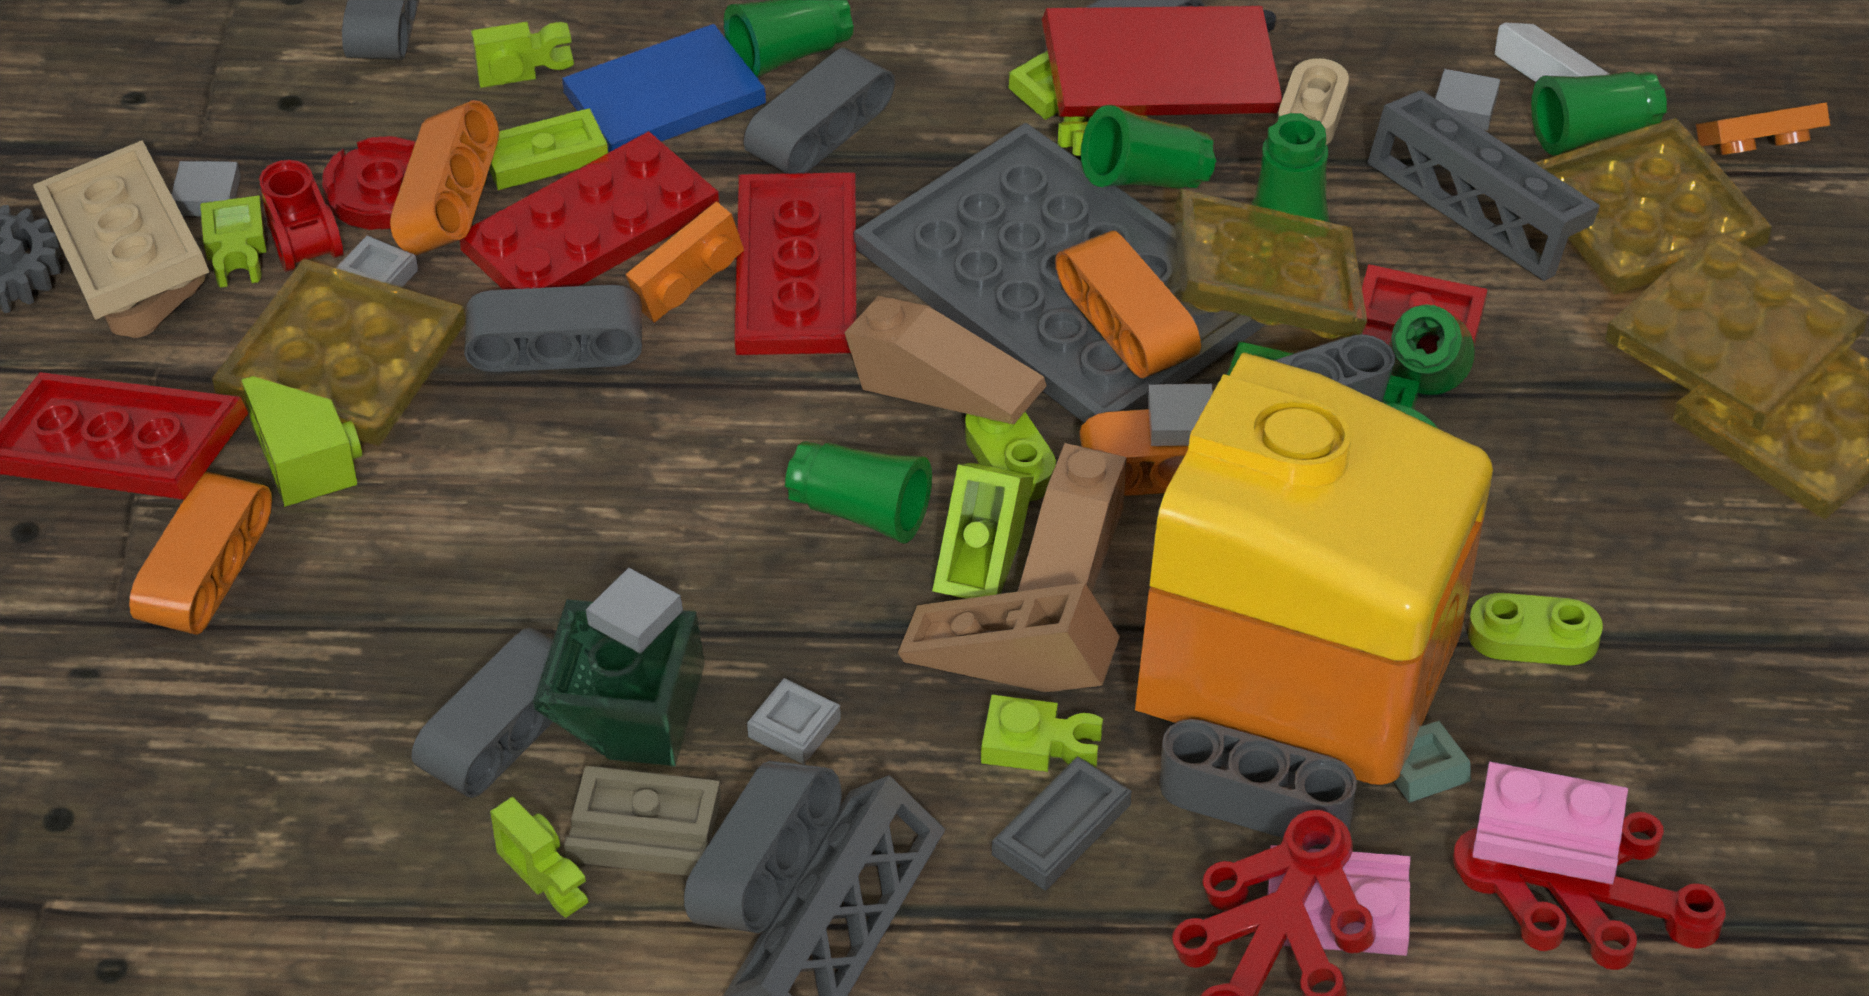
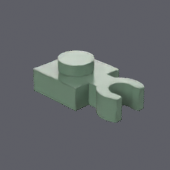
[1393,721,1471,803]

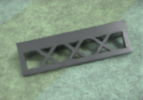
[1367,90,1600,281]
[723,775,946,996]

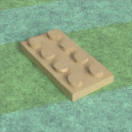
[33,140,209,320]

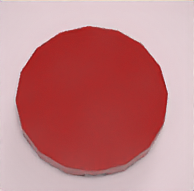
[322,136,416,230]

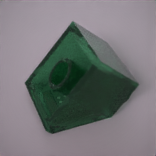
[533,599,705,766]

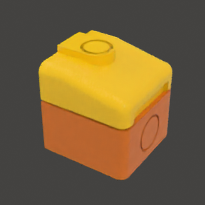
[1135,352,1493,785]

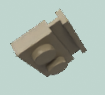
[564,766,721,876]

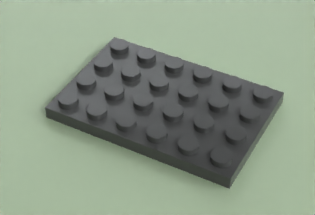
[854,123,1278,423]

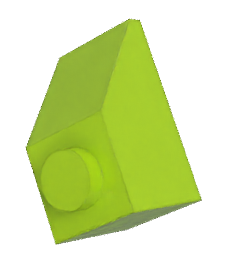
[241,376,363,507]
[932,463,1034,599]

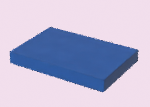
[562,24,766,153]

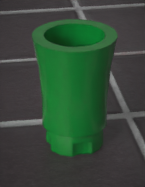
[724,0,854,78]
[1531,71,1667,156]
[1081,105,1216,189]
[1248,113,1330,248]
[1389,305,1475,395]
[785,441,932,544]

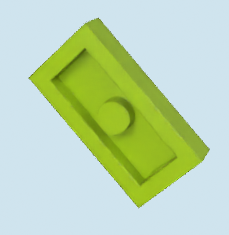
[489,108,608,190]

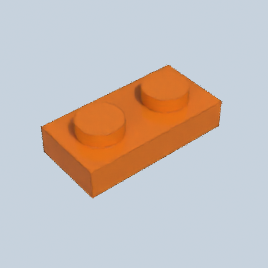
[1696,102,1830,155]
[625,201,744,323]

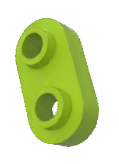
[965,412,1056,501]
[1467,593,1603,666]

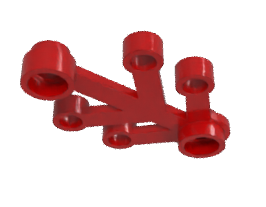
[1172,810,1376,996]
[1453,812,1726,970]

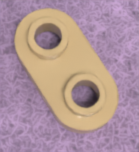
[1278,58,1349,144]

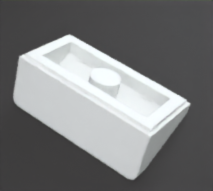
[1495,23,1609,82]

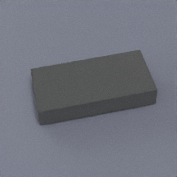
[992,756,1131,891]

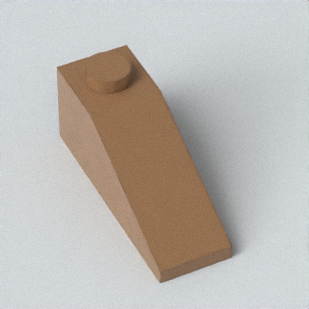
[845,296,1047,424]
[1018,443,1126,592]
[898,583,1120,692]

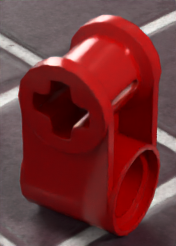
[259,160,344,272]

